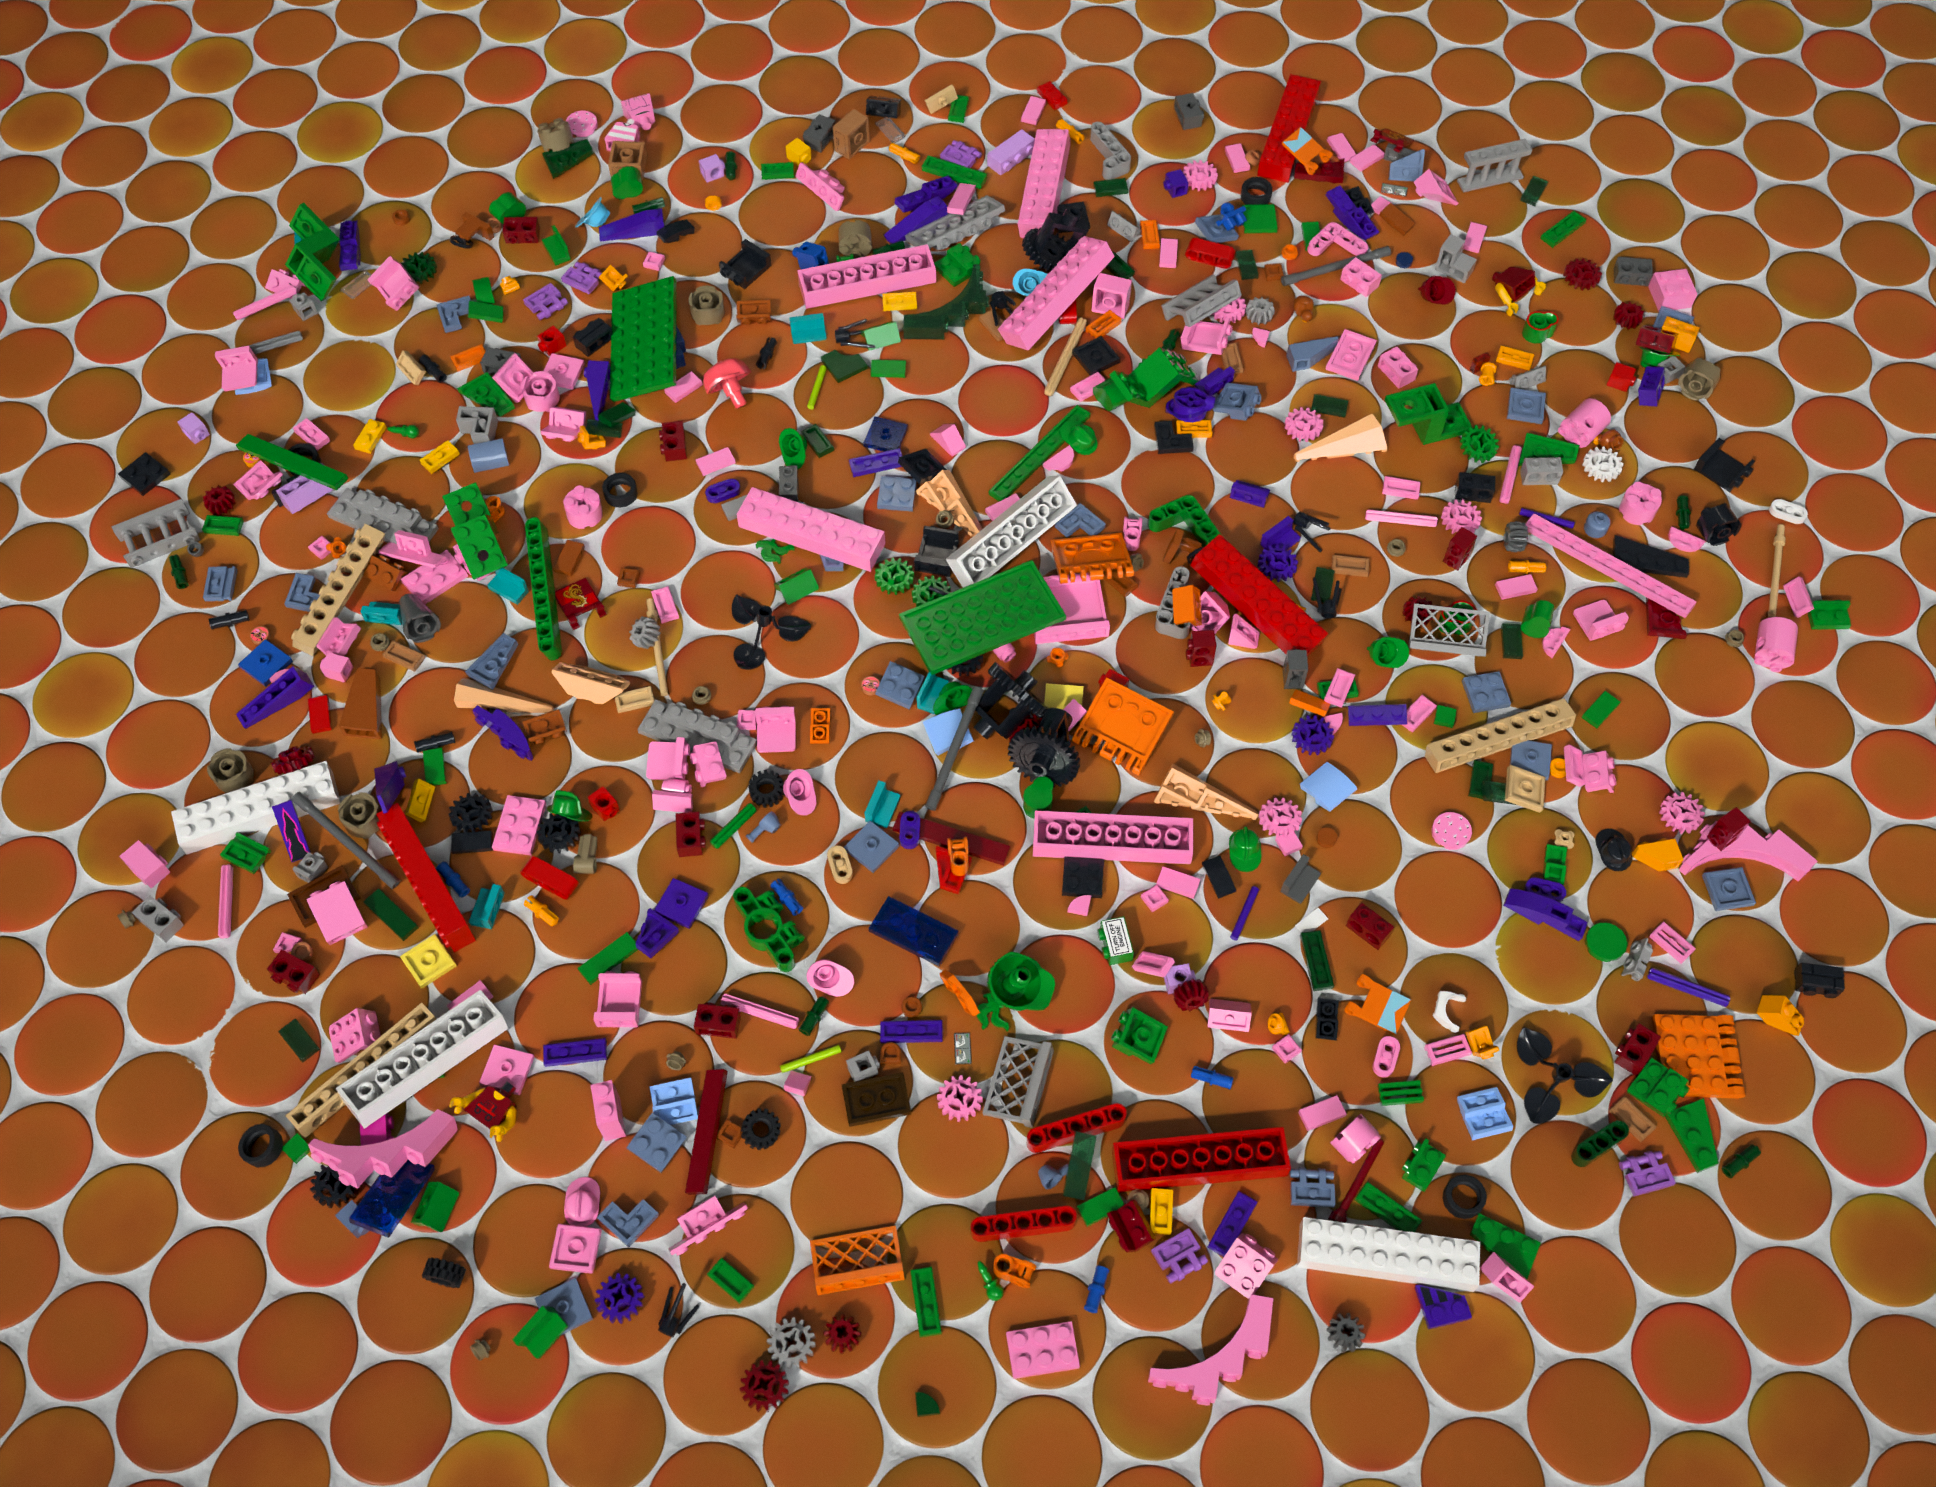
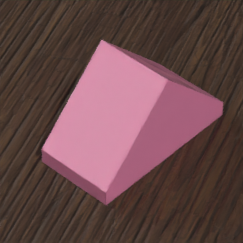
[930,424,966,457]
[1228,614,1260,649]

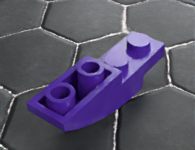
[894,176,958,213]
[1325,185,1379,240]
[339,220,361,271]
[473,705,534,761]
[1503,888,1588,941]

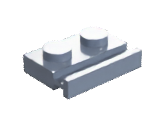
[203,566,237,601]

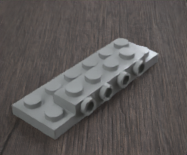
[905,195,1005,250]
[327,488,439,544]
[637,699,757,773]

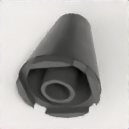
[399,593,441,643]

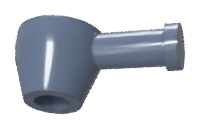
[746,811,781,843]
[1038,1160,1078,1190]

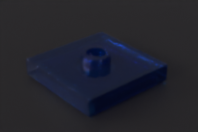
[863,416,908,452]

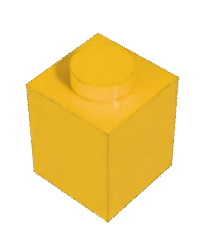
[786,138,811,167]

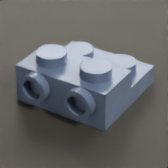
[1213,383,1261,421]

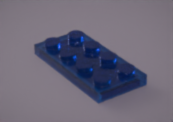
[868,896,959,967]
[349,1160,435,1238]

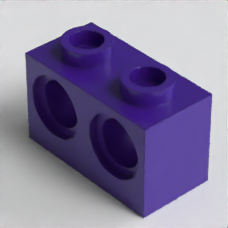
[1638,366,1665,406]

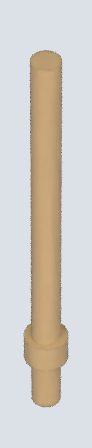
[1768,524,1786,617]
[646,598,668,696]

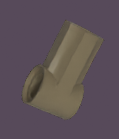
[573,834,598,874]

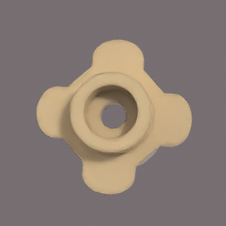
[1554,829,1574,849]

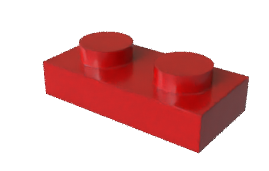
[1037,81,1068,111]

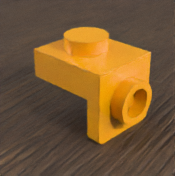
[599,265,628,292]
[577,425,606,449]
[1465,1025,1500,1059]

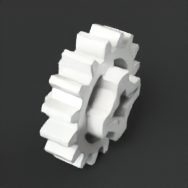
[1582,447,1624,482]

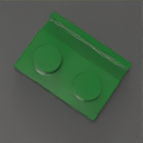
[220,832,271,874]

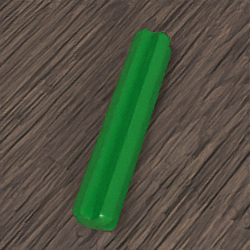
[710,803,756,849]

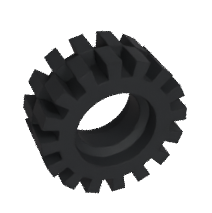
[748,770,784,808]
[741,1108,781,1150]
[422,1258,466,1288]

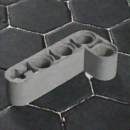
[1090,122,1131,180]
[1155,566,1190,639]

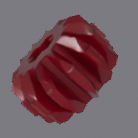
[1613,301,1644,330]
[203,485,236,516]
[1402,595,1435,627]
[1173,979,1209,1012]
[823,1314,862,1354]

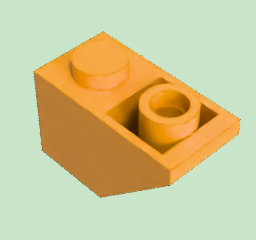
[1632,838,1684,872]
[1757,995,1804,1036]

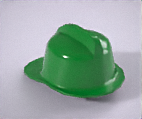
[1639,347,1681,368]
[1060,421,1098,455]
[779,428,807,470]
[1367,637,1409,668]
[933,681,972,715]
[547,790,593,821]
[1229,826,1261,872]

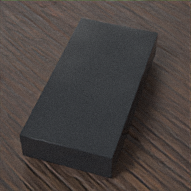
[451,831,493,854]

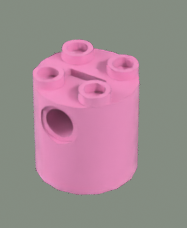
[1558,398,1611,448]
[1754,617,1798,672]

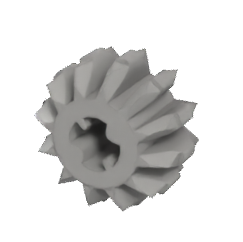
[1245,297,1275,325]
[629,617,661,649]

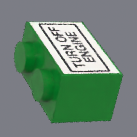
[1097,916,1134,965]

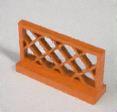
[810,1226,905,1295]

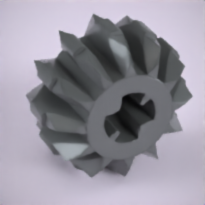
[1503,521,1528,552]
[1326,1313,1366,1353]

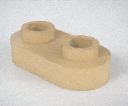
[827,846,853,884]

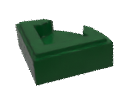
[915,1392,940,1417]

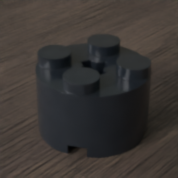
[1696,503,1741,546]

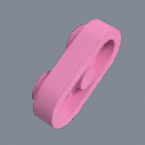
[1372,1036,1400,1078]

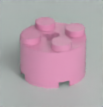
[521,371,560,412]
[1619,482,1662,525]
[563,485,602,529]
[1330,1113,1381,1164]

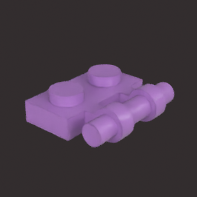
[940,140,982,168]
[561,261,602,295]
[523,283,568,320]
[1619,1151,1676,1197]
[1151,1228,1208,1284]

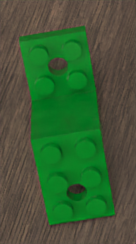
[285,203,340,301]
[1109,347,1198,408]
[1385,383,1473,445]
[442,482,509,580]

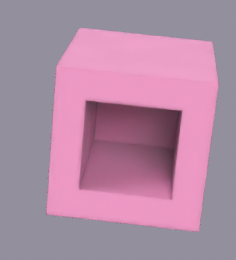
[320,652,354,683]

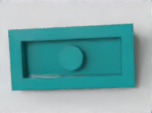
[789,313,827,344]
[487,568,529,605]
[361,602,402,625]
[917,672,949,714]
[864,780,901,828]
[469,884,505,929]

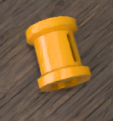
[1479,362,1497,386]

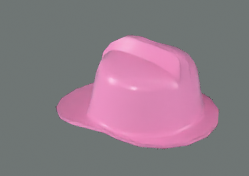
[783,769,816,816]
[806,959,854,997]
[564,1177,600,1227]

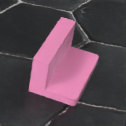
[1207,999,1251,1032]

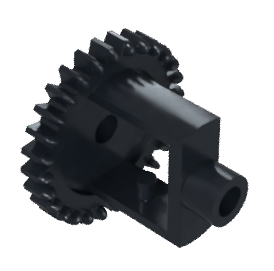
[1022,206,1089,272]
[974,662,1048,740]
[1008,708,1080,788]

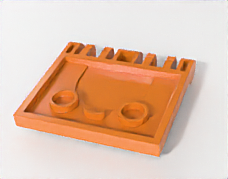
[1050,533,1134,584]
[1072,677,1174,776]
[1652,1014,1746,1099]

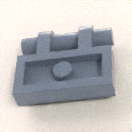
[1290,1167,1335,1208]

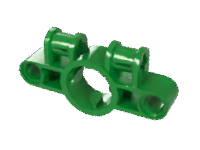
[733,887,805,972]

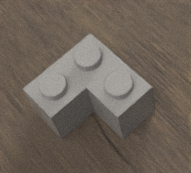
[1435,234,1477,284]
[456,406,498,444]

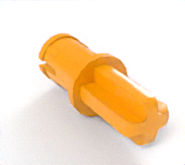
[1056,119,1085,144]
[889,143,920,165]
[1508,560,1546,574]
[524,895,559,927]

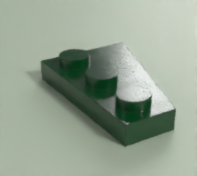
[542,139,594,179]

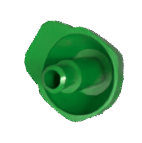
[987,952,1055,1011]

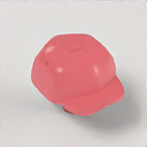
[703,358,751,409]

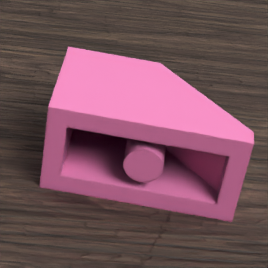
[1480,1252,1534,1303]

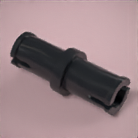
[756,337,777,369]
[419,355,447,383]
[209,610,250,630]
[414,731,455,753]

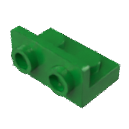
[1807,600,1851,630]
[1402,1138,1446,1192]

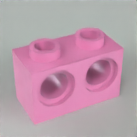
[1340,257,1382,297]
[1378,347,1418,389]

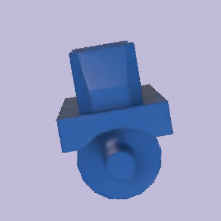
[1216,202,1247,231]

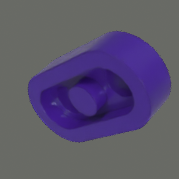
[705,479,740,503]
[899,811,920,849]
[1524,878,1566,903]

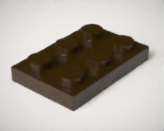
[842,1072,911,1127]

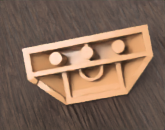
[552,662,630,704]

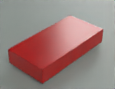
[308,695,332,734]

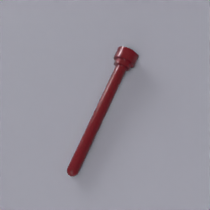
[1328,1138,1384,1223]

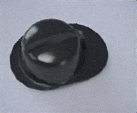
[1595,829,1632,871]

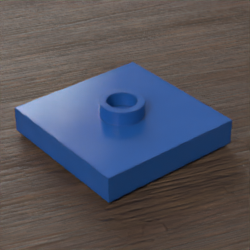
[238,639,293,687]

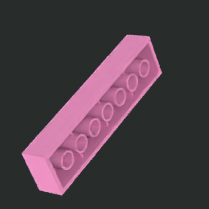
[1018,129,1071,238]
[998,236,1114,350]
[797,244,936,309]
[736,487,885,572]
[1033,811,1193,864]

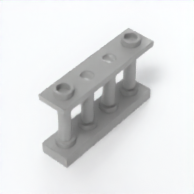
[1457,139,1532,192]
[1161,274,1242,327]
[112,499,201,568]

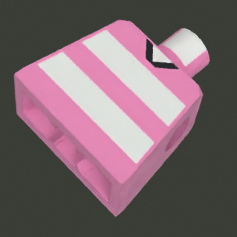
[604,119,640,151]

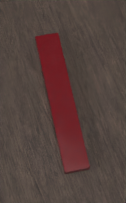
[893,811,1010,866]
[685,1069,728,1195]

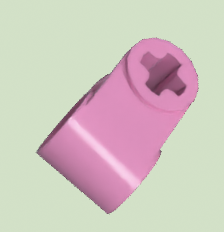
[1123,516,1142,551]

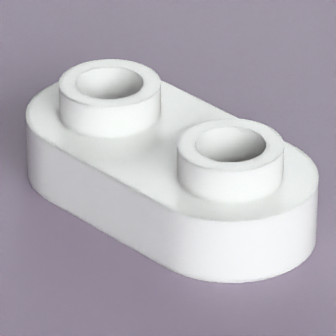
[1769,499,1808,524]

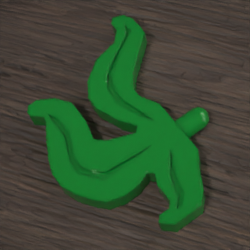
[756,539,795,564]
[976,993,1009,1032]

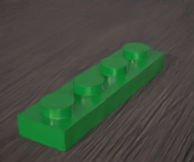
[922,155,987,189]

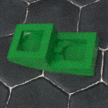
[472,277,495,304]
[1543,844,1567,885]

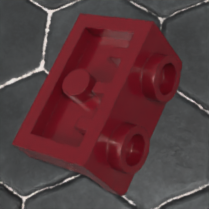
[1107,1200,1156,1252]

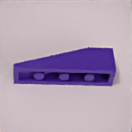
[884,196,947,244]
[599,209,665,242]
[584,360,611,427]
[236,666,314,729]
[374,761,407,813]

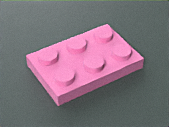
[1326,329,1377,381]
[401,550,468,604]
[492,795,546,856]
[1006,1322,1080,1379]

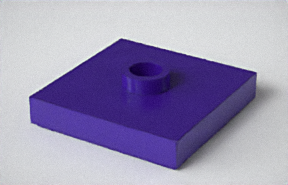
[654,878,709,929]

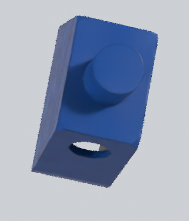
[792,242,829,269]

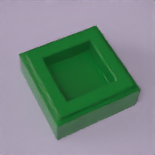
[1434,705,1457,728]
[282,1133,310,1164]

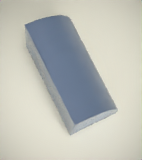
[468,438,509,473]

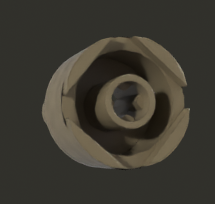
[537,118,574,152]
[838,220,872,259]
[689,285,725,325]
[1678,358,1720,400]
[207,748,254,793]
[338,792,381,839]

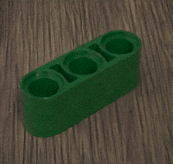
[1571,1120,1629,1167]

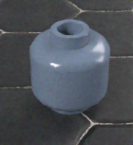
[1584,511,1611,538]

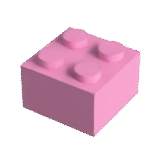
[1648,269,1697,311]
[1091,273,1132,319]

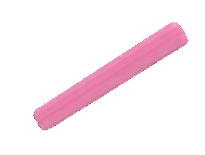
[233,285,298,320]
[1499,445,1522,504]
[1365,509,1438,527]
[218,864,233,939]
[721,994,799,1029]

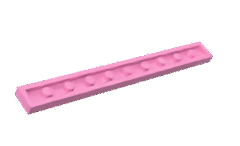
[1526,514,1696,618]

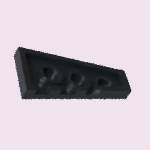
[1613,535,1689,578]

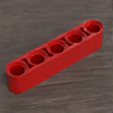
[1026,1103,1127,1153]
[971,1206,1077,1242]

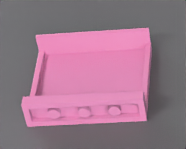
[1034,573,1110,644]

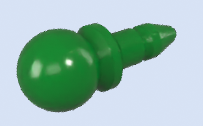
[387,425,419,439]
[977,1261,1004,1301]

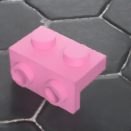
[265,269,306,299]
[317,617,361,656]
[690,741,726,787]
[1583,751,1616,793]

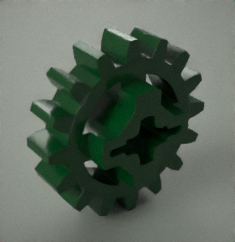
[401,252,437,284]

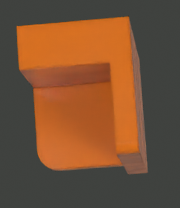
[1172,585,1202,626]

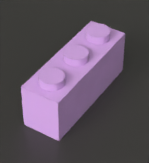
[987,129,1035,175]
[276,463,333,514]

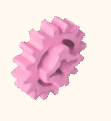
[1183,160,1218,191]
[1211,297,1246,323]
[1285,407,1323,442]
[1441,499,1482,534]
[1659,792,1705,834]
[1259,798,1302,838]
[937,1075,983,1122]

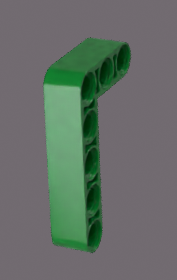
[1148,495,1221,547]

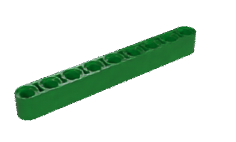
[525,517,562,661]

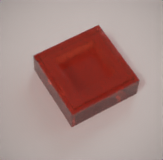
[1470,352,1491,374]

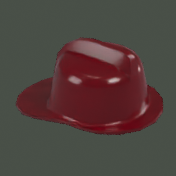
[1418,276,1456,305]

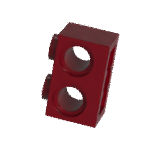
[502,217,540,244]
[1635,325,1678,353]
[659,421,687,462]
[1443,527,1477,571]
[1186,630,1217,667]
[1707,807,1751,851]
[675,811,706,857]
[1346,902,1394,950]
[267,949,320,995]
[694,1002,741,1039]
[1614,1023,1661,1076]

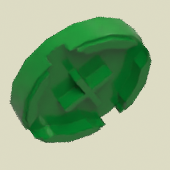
[1585,923,1628,962]

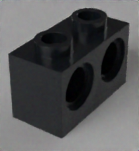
[1454,472,1496,503]

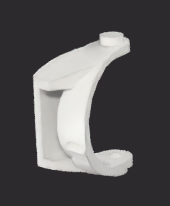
[1433,991,1466,1033]

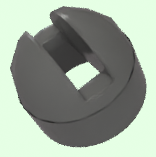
[187,541,204,557]

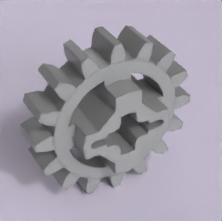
[767,1317,816,1369]

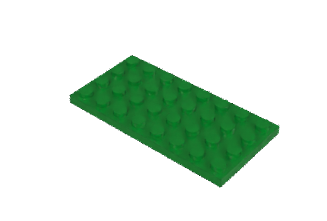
[610,276,676,402]
[899,560,1066,675]

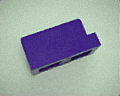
[1195,367,1235,396]
[1230,480,1270,508]
[1260,516,1301,551]

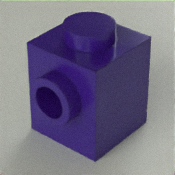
[1163,169,1189,198]

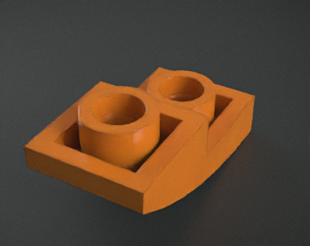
[810,708,830,744]

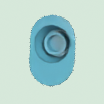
[575,197,610,227]
[1013,269,1047,296]

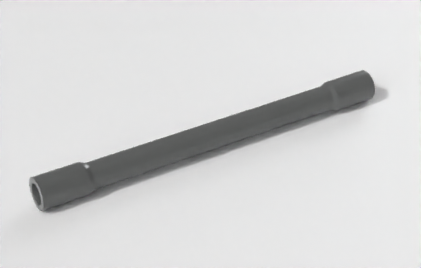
[1281,246,1391,286]
[925,686,984,811]
[291,791,400,889]

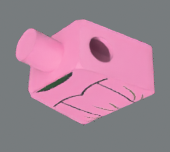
[621,93,655,130]

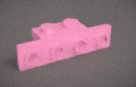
[795,163,845,211]
[378,530,446,568]
[668,1195,748,1256]

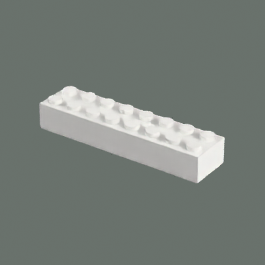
[946,476,1077,588]
[171,761,341,855]
[336,990,508,1129]
[1297,1217,1480,1292]

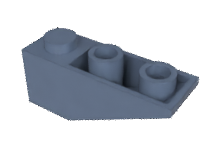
[1286,336,1339,372]

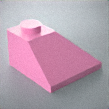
[1414,169,1459,205]
[1190,591,1230,634]

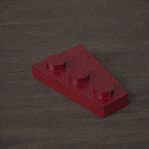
[1294,158,1345,183]
[1646,597,1687,639]

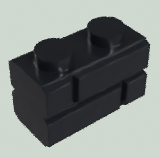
[866,96,901,119]
[573,318,613,357]
[1794,963,1845,998]

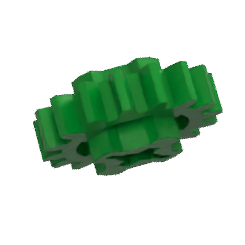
[1460,425,1499,463]
[874,557,914,595]
[912,575,951,607]

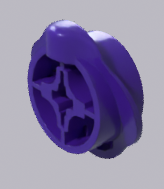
[1165,387,1216,422]

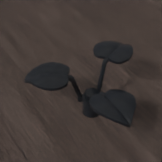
[732,594,811,670]
[1517,1027,1613,1124]

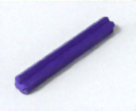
[1647,968,1730,1007]

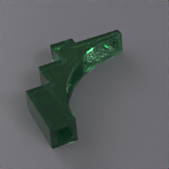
[903,264,989,340]

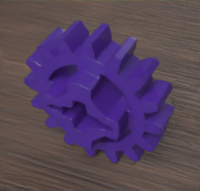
[1257,545,1298,582]
[1291,715,1334,755]
[595,1273,644,1324]

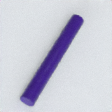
[1519,508,1575,529]
[1230,886,1259,941]

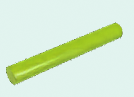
[807,365,827,409]
[780,1045,841,1074]

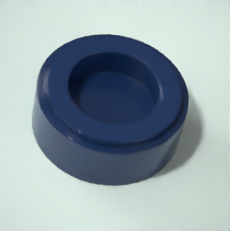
[1395,252,1413,269]

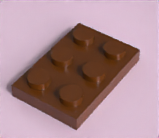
[287,865,361,928]

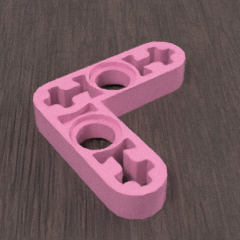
[1307,222,1368,256]

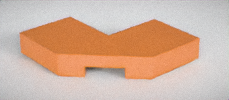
[939,970,980,1016]

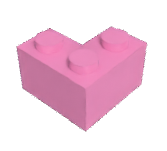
[119,840,170,889]

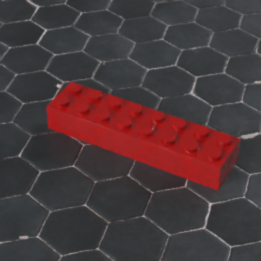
[1257,74,1321,183]
[1190,534,1328,657]
[376,802,476,953]
[1112,1127,1291,1192]

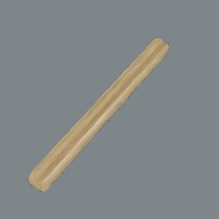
[1044,317,1087,397]

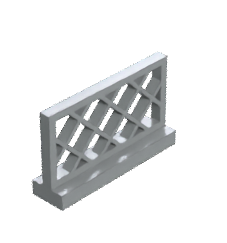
[1408,603,1490,657]
[983,1036,1054,1128]

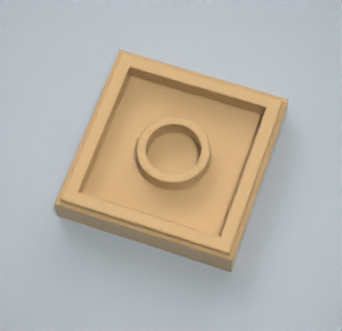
[1505,765,1545,813]

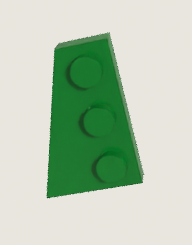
[457,372,515,417]
[1518,433,1580,466]
[1665,1098,1719,1173]
[1470,1213,1541,1279]

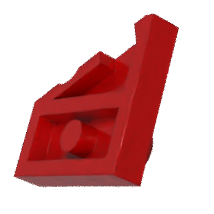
[936,846,972,895]

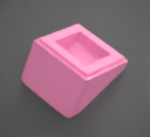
[784,1070,811,1096]

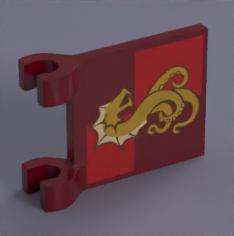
[1370,128,1414,153]
[555,577,607,630]

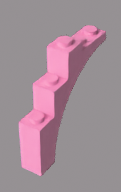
[1679,821,1818,882]
[308,1109,458,1189]
[1148,1294,1273,1406]

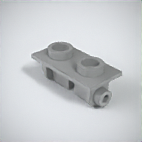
[1107,211,1141,242]
[1509,366,1546,389]
[1621,938,1653,981]

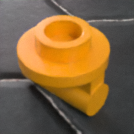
[500,276,520,295]
[1212,692,1232,711]
[1268,1013,1290,1035]

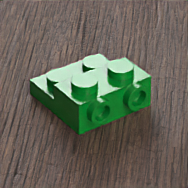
[934,243,981,287]
[1111,1007,1168,1065]
[1627,1058,1690,1118]

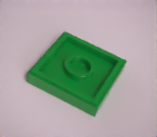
[1242,204,1278,233]

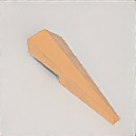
[1294,414,1387,462]
[915,470,983,537]
[454,678,554,713]
[1154,763,1258,820]

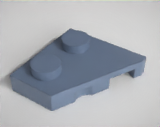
[1388,149,1425,182]

